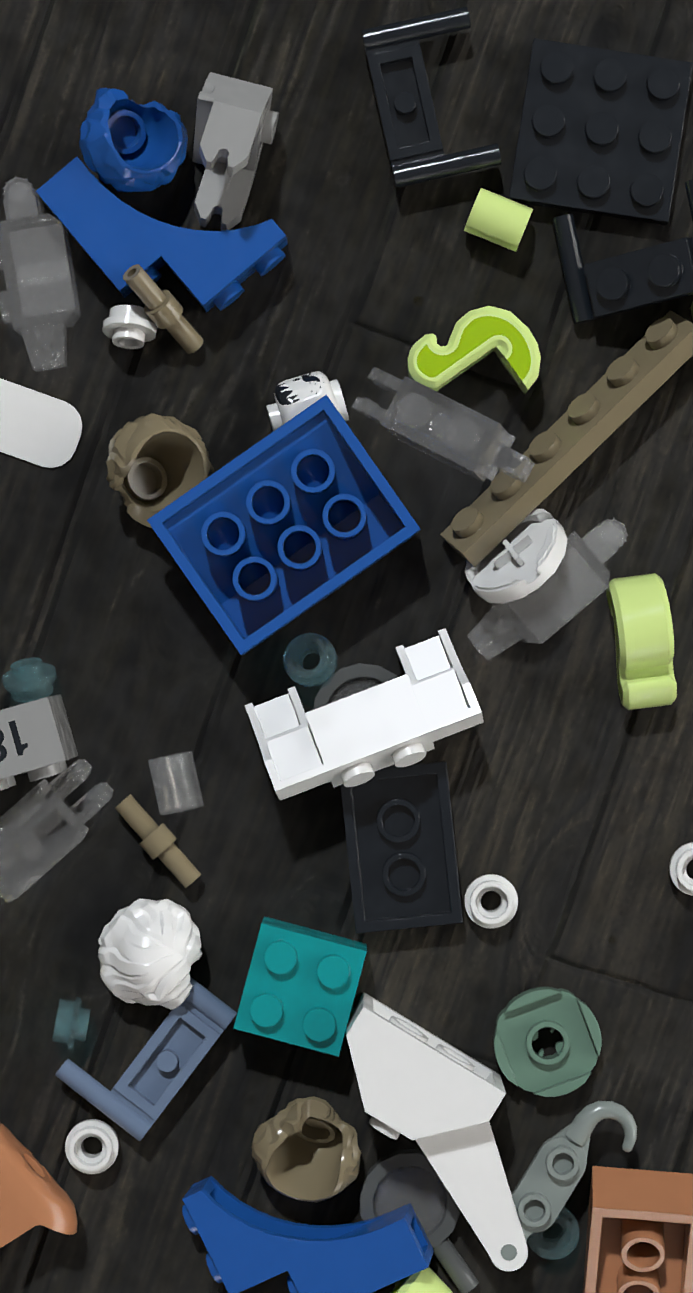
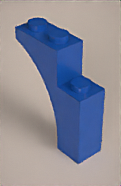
[36,157,288,313]
[182,1176,434,1293]

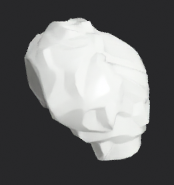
[98,899,203,1010]

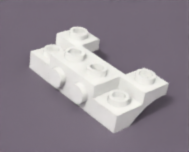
[245,628,484,801]

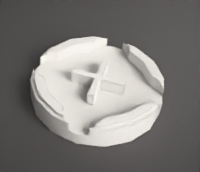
[465,508,568,604]

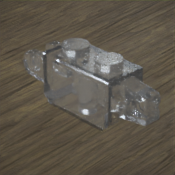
[0,176,82,372]
[351,367,535,484]
[467,518,629,660]
[0,759,114,903]

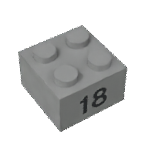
[0,694,78,791]

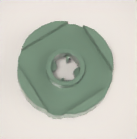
[493,987,602,1097]

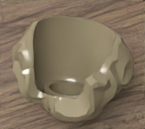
[106,413,214,528]
[251,1096,361,1203]

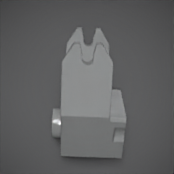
[192,72,279,231]

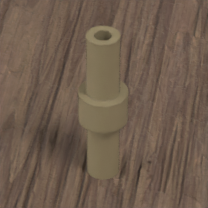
[123,264,203,354]
[115,794,201,888]

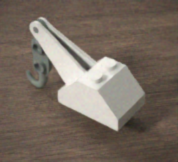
[346,992,637,1271]

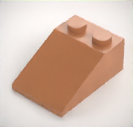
[583,1166,693,1293]

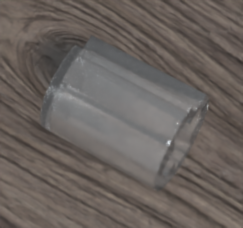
[148,750,204,815]

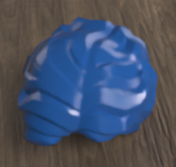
[79,88,188,192]

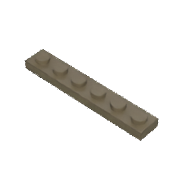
[440,310,693,567]

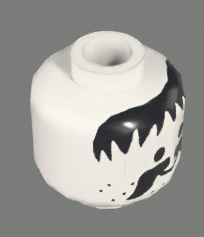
[266,371,349,431]

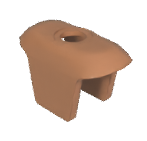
[0,1122,78,1248]

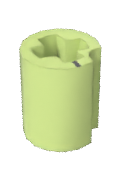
[464,188,533,252]

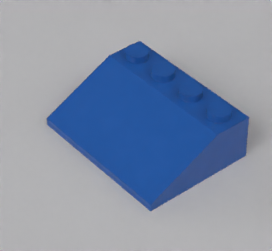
[147,394,421,655]

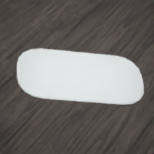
[0,378,83,468]

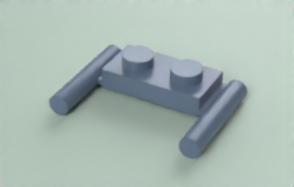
[55,977,237,1142]

